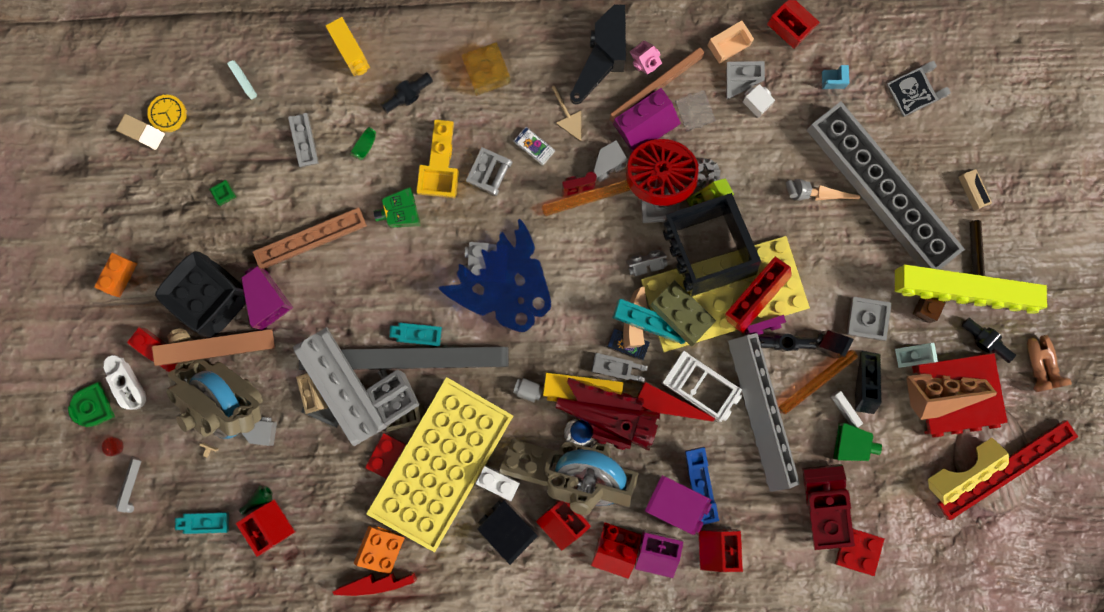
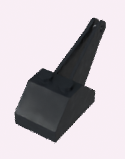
[570,5,626,105]

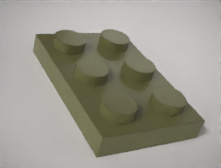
[649,280,716,347]

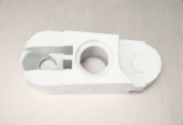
[103,355,147,410]

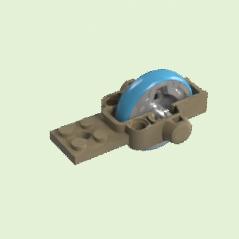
[500,439,638,515]

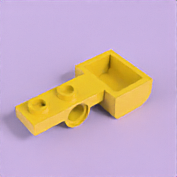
[417,120,459,198]

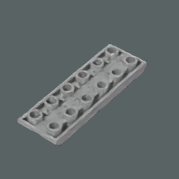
[293,327,388,446]

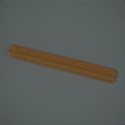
[542,180,631,216]
[778,350,858,414]

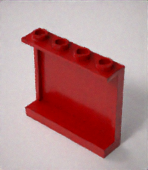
[912,353,1008,438]

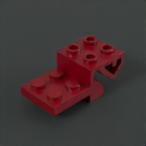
[802,464,855,550]

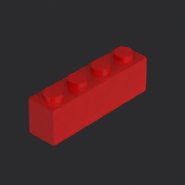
[725,256,792,333]

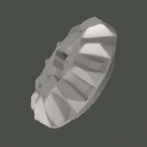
[690,158,720,188]

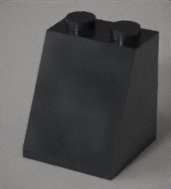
[477,499,538,565]

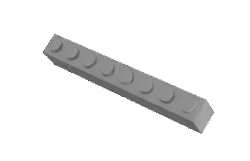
[728,333,800,492]

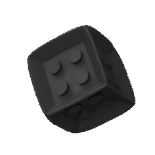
[155,251,246,338]

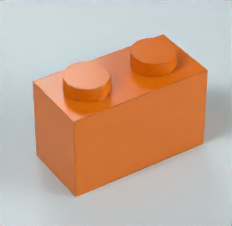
[94,253,137,298]

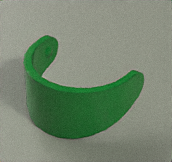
[350,127,376,160]

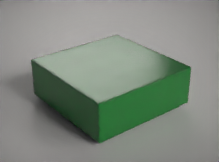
[209,180,236,206]

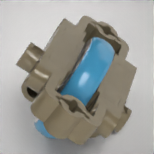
[166,359,263,439]

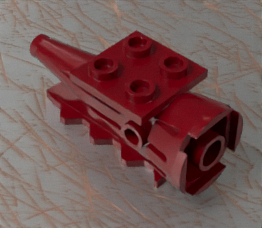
[555,377,660,451]

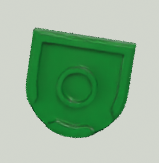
[68,382,115,427]

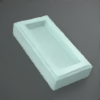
[227,60,257,100]

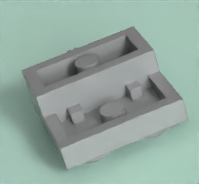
[366,369,419,425]

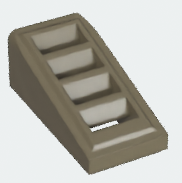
[386,404,425,432]

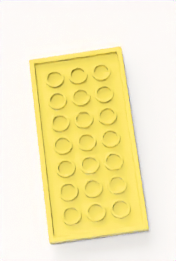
[641,236,810,353]
[366,377,513,552]

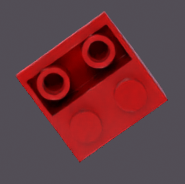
[767,0,820,49]
[235,499,296,557]
[536,500,591,551]
[591,522,641,579]
[698,529,743,572]

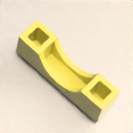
[928,438,1009,505]

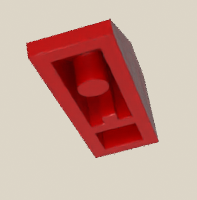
[127,327,178,372]

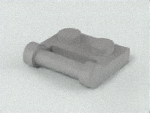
[466,147,513,196]

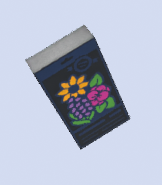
[607,329,650,360]

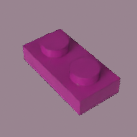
[745,315,786,335]

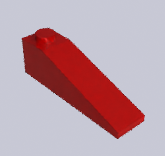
[636,382,715,422]

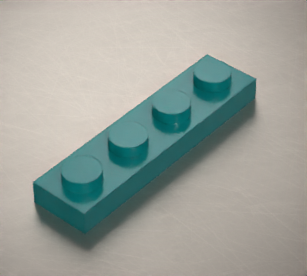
[612,299,686,344]

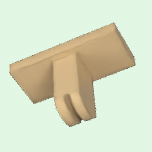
[199,443,219,458]

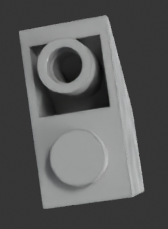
[594,140,628,182]
[242,417,277,446]

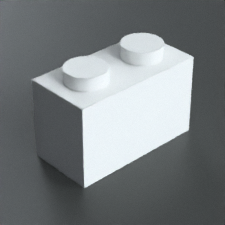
[476,465,520,501]

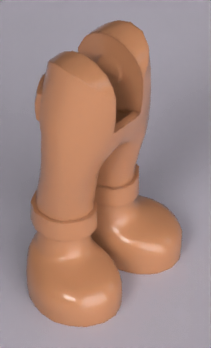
[1027,335,1072,392]

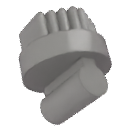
[785,179,812,201]

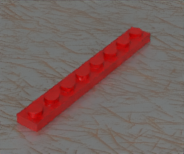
[937,420,1078,520]

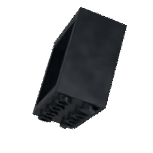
[663,193,761,297]

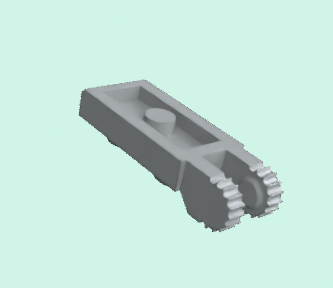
[591,353,647,382]

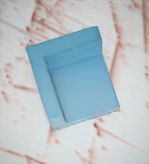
[822,65,850,89]

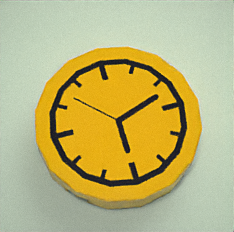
[147,95,187,132]

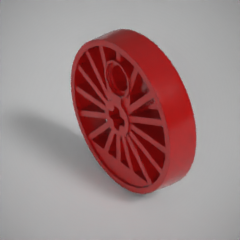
[626,139,699,206]

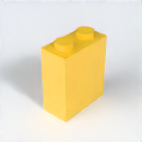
[326,17,370,76]

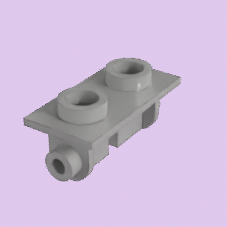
[626,250,667,276]

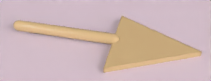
[552,85,581,141]

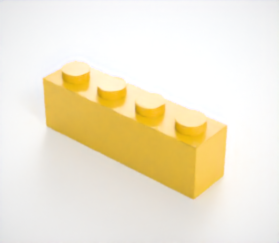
[543,373,623,402]

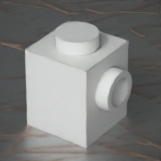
[743,84,775,118]

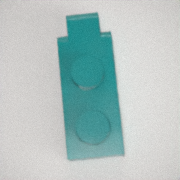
[389,323,442,346]
[175,512,229,534]

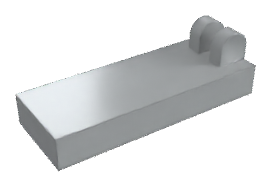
[288,113,319,167]
[116,456,141,513]

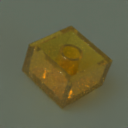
[461,42,511,96]

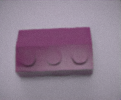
[613,88,681,152]

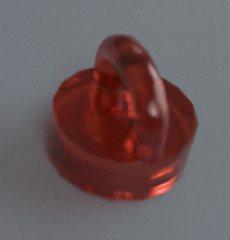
[102,437,124,457]

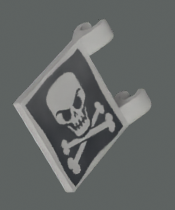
[886,61,951,117]

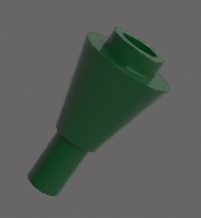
[239,485,273,515]

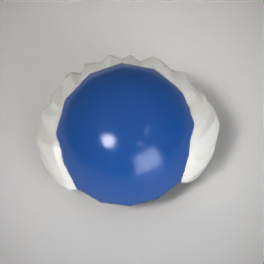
[564,419,594,447]

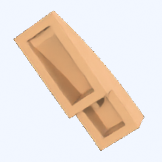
[623,287,647,349]

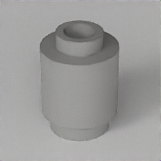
[513,378,543,403]

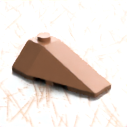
[906,374,997,420]

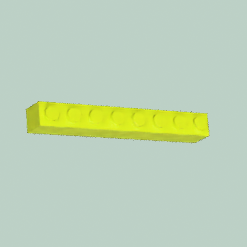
[895,264,1047,314]

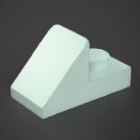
[895,343,938,368]

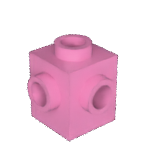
[630,40,662,75]

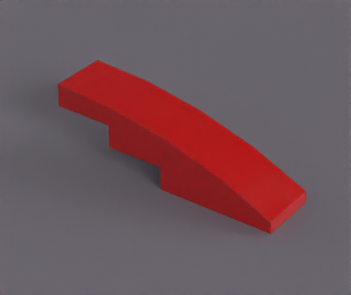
[332,573,417,596]

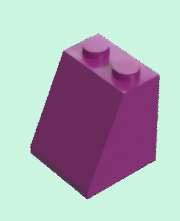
[241,266,293,330]
[645,475,712,535]

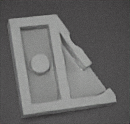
[726,61,765,99]

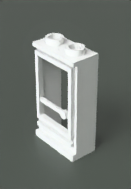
[661,351,742,422]

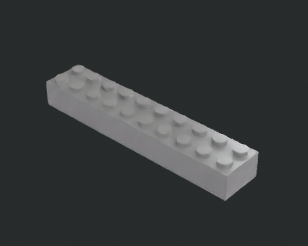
[807,101,965,270]

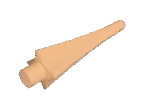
[810,185,860,200]

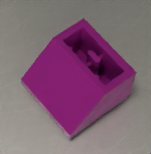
[635,530,684,578]

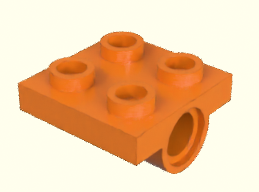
[354,526,405,574]

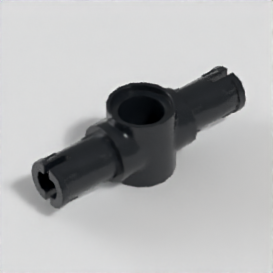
[381,72,433,114]
[961,317,1016,363]
[758,334,816,352]

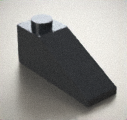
[855,351,882,414]

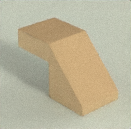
[116,114,165,150]

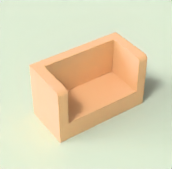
[708,21,754,64]

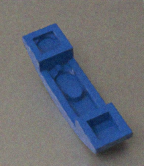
[685,447,719,525]

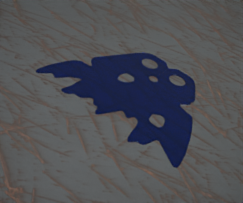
[439,219,551,332]

